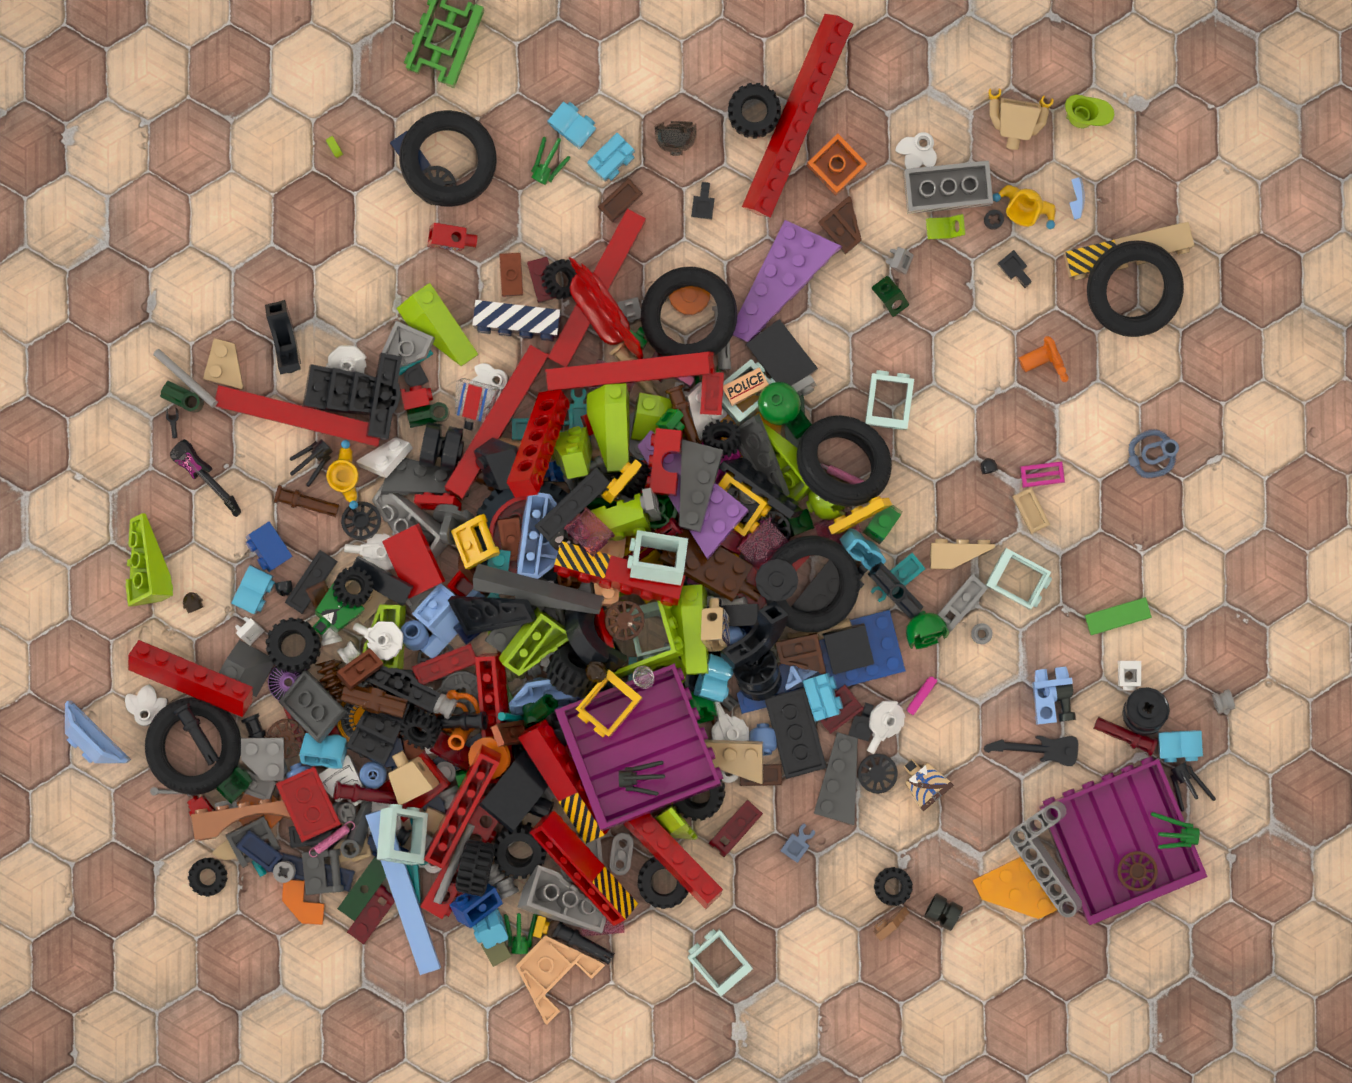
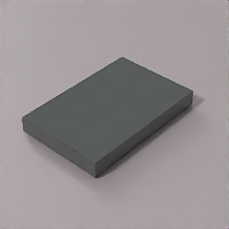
[279,670,347,743]

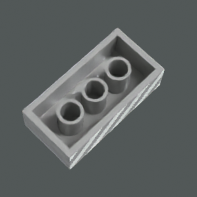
[903,161,993,214]

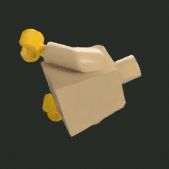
[988,88,1054,150]

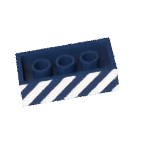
[473,300,561,342]

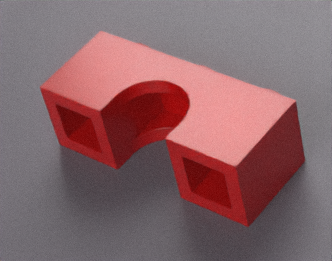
[646,428,683,496]

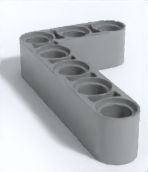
[1009,801,1082,917]

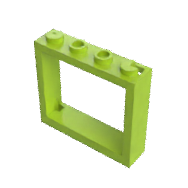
[603,592,684,678]

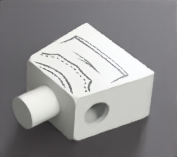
[319,754,364,806]

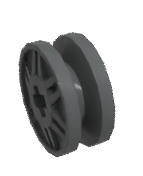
[440,671,479,715]

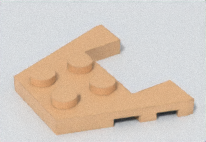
[516,935,605,1025]

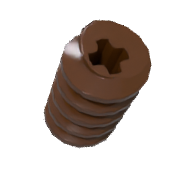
[315,659,345,702]

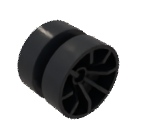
[419,422,464,472]
[733,650,782,701]

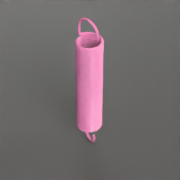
[821,464,864,484]
[309,821,355,857]

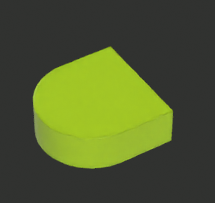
[326,136,343,158]

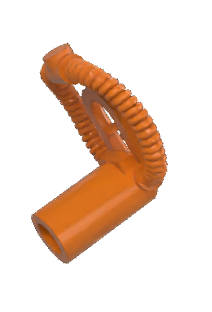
[1018,336,1069,382]
[435,690,480,750]

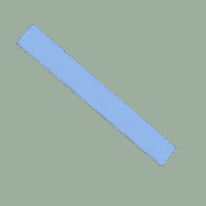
[365,810,441,975]

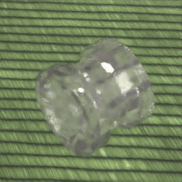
[633,666,655,689]

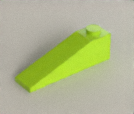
[396,283,479,366]
[587,383,629,473]
[631,393,689,441]
[762,421,810,502]
[126,513,173,607]
[671,585,709,675]
[654,805,698,840]

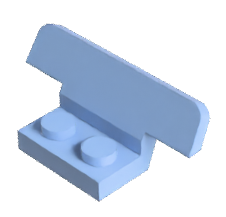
[412,584,485,658]

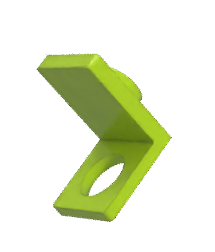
[926,214,965,240]

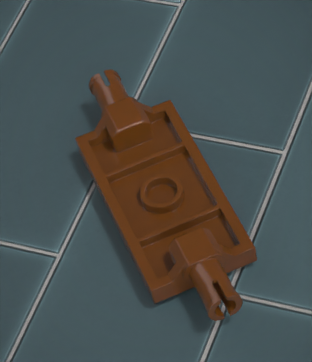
[651,528,761,602]

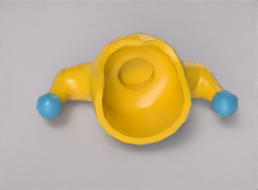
[993,185,1056,229]
[326,440,359,509]

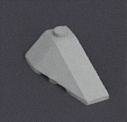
[372,484,447,558]
[517,865,606,934]

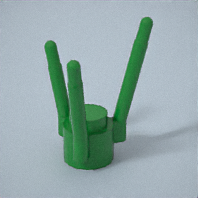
[531,137,570,185]
[1151,812,1200,849]
[504,913,538,954]

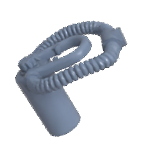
[1128,429,1179,478]

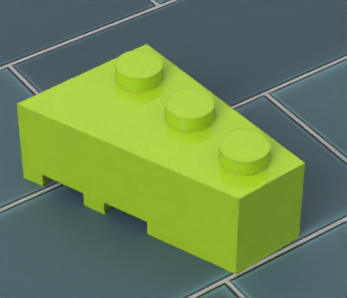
[552,426,593,479]
[581,493,651,545]
[363,604,406,669]
[498,607,568,676]

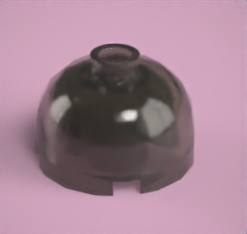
[654,121,697,156]

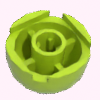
[806,490,845,520]

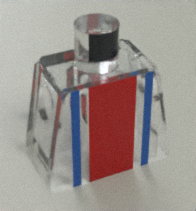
[455,378,500,431]

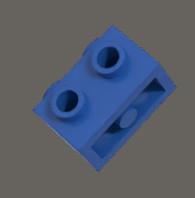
[246,521,293,572]
[450,884,503,928]

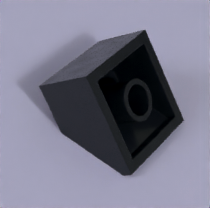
[474,437,518,490]

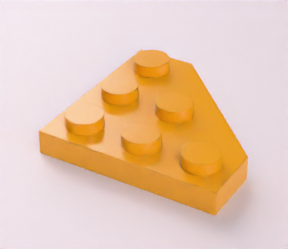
[972,856,1057,919]

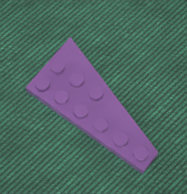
[733,220,842,343]
[637,431,749,559]

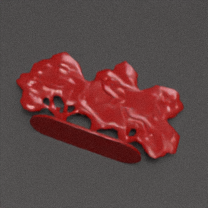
[569,257,643,359]

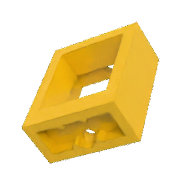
[718,471,771,537]
[576,670,643,738]

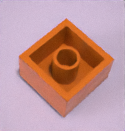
[807,134,867,196]

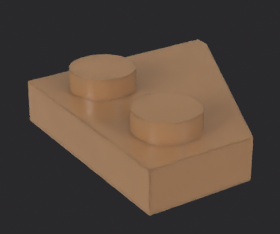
[873,906,910,941]

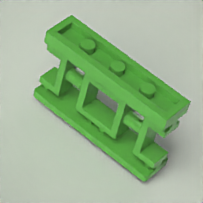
[404,0,485,88]

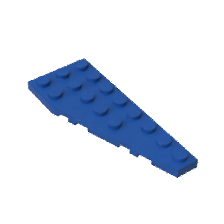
[736,610,906,714]

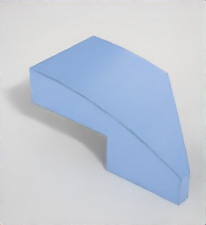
[1069,177,1085,220]
[785,665,817,690]

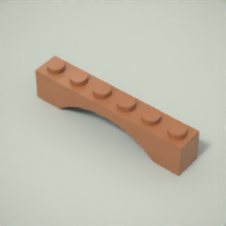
[191,797,291,842]

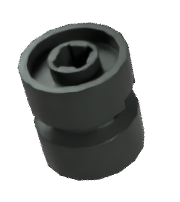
[924,893,963,931]

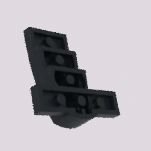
[302,353,402,440]
[346,666,441,766]

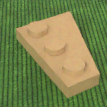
[704,740,763,784]

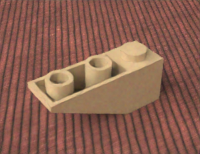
[930,539,995,569]

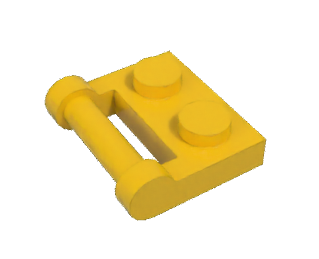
[601,459,642,503]
[451,514,500,570]

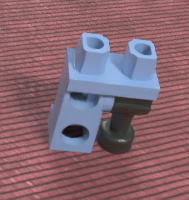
[1032,667,1076,725]

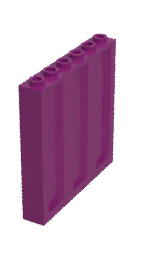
[555,664,724,831]
[1039,756,1208,925]

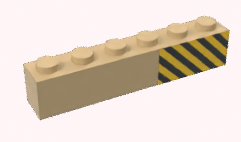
[1063,221,1195,281]

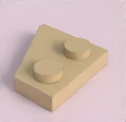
[203,338,244,390]

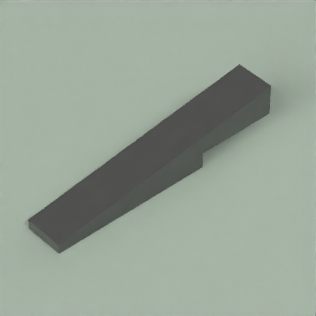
[473,564,604,614]

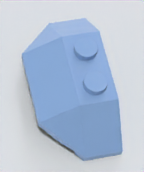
[517,493,558,579]
[509,677,586,715]
[65,700,131,763]

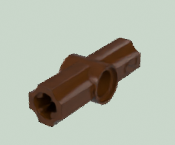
[341,685,408,719]

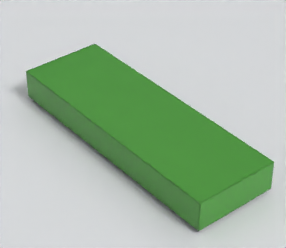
[1084,597,1152,635]

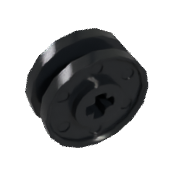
[1122,687,1170,735]

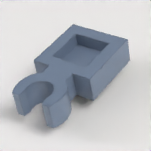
[780,823,815,863]

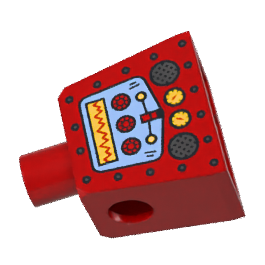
[427,223,478,251]

